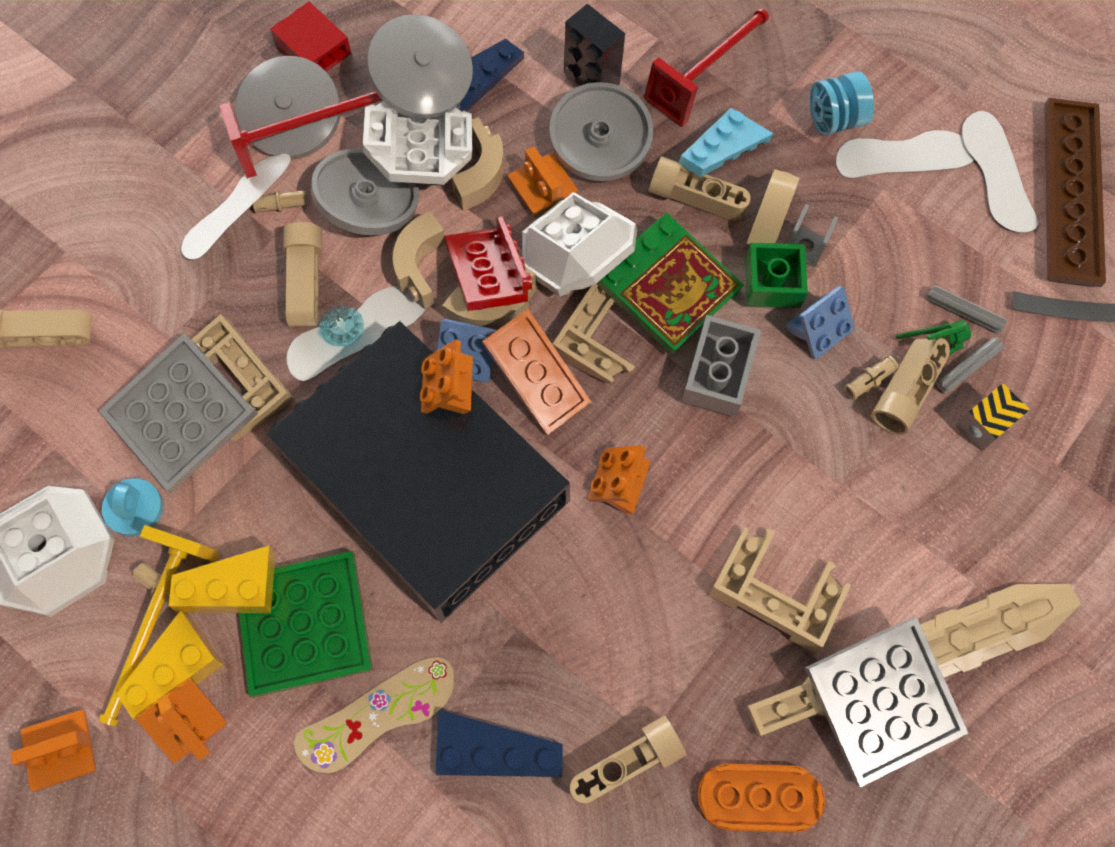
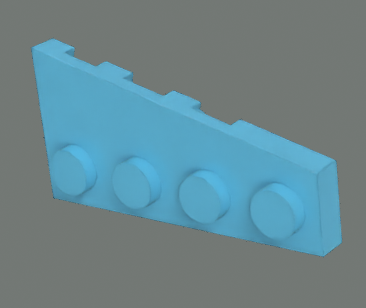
[678,108,774,177]

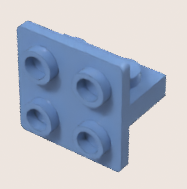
[786,286,855,359]
[437,319,496,383]

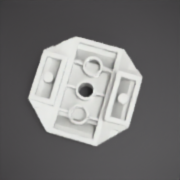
[363,101,472,185]
[522,192,637,297]
[0,486,114,617]

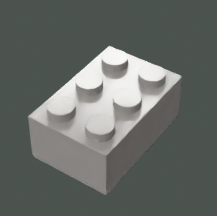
[681,315,761,417]

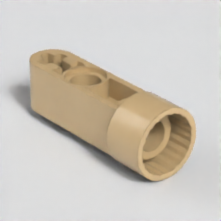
[648,156,751,221]
[283,222,322,327]
[0,310,92,349]
[871,338,950,435]
[570,715,687,803]

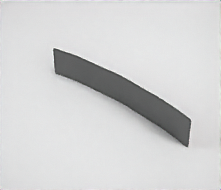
[1013,291,1115,322]

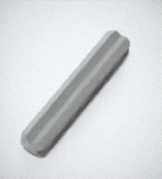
[927,286,1007,333]
[937,337,1004,394]

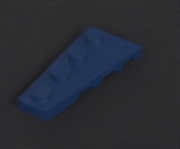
[456,38,524,112]
[436,710,563,778]

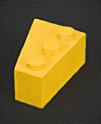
[169,546,275,613]
[116,610,224,721]

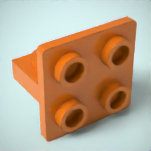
[508,146,578,216]
[420,340,473,414]
[588,445,651,514]
[136,678,226,763]
[10,710,96,792]

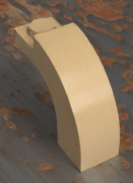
[452,117,504,211]
[746,169,800,245]
[393,210,445,309]
[442,268,537,331]

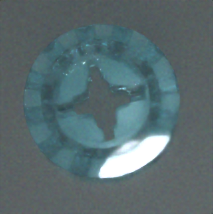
[319,304,364,346]

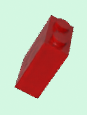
[270,1,352,72]

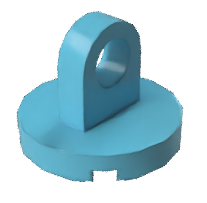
[102,478,164,537]

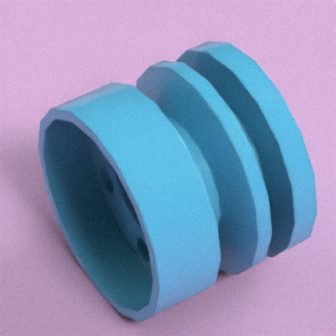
[809,71,874,136]

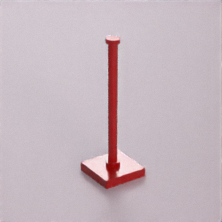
[644,8,769,127]
[219,92,382,179]

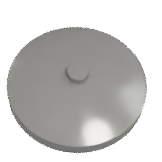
[367,15,473,119]
[236,56,341,159]
[549,82,653,181]
[311,149,419,235]

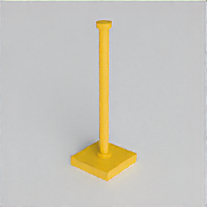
[98,525,220,726]

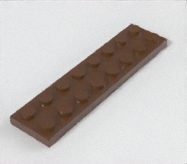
[1044,98,1106,287]

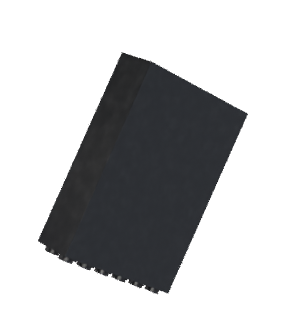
[266,321,570,623]

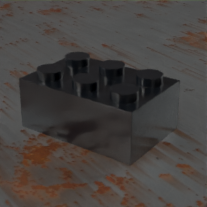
[563,3,626,86]

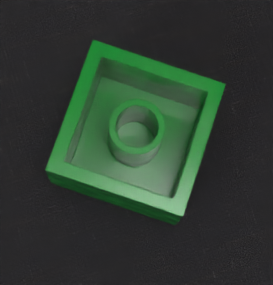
[745,243,808,308]

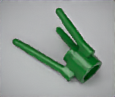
[896,320,971,356]

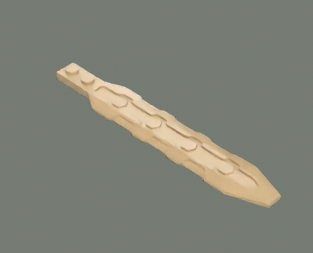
[746,584,1081,737]

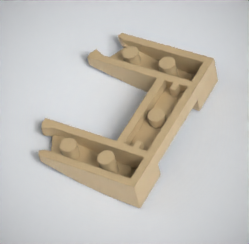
[552,283,635,384]
[192,314,295,441]
[709,527,851,655]

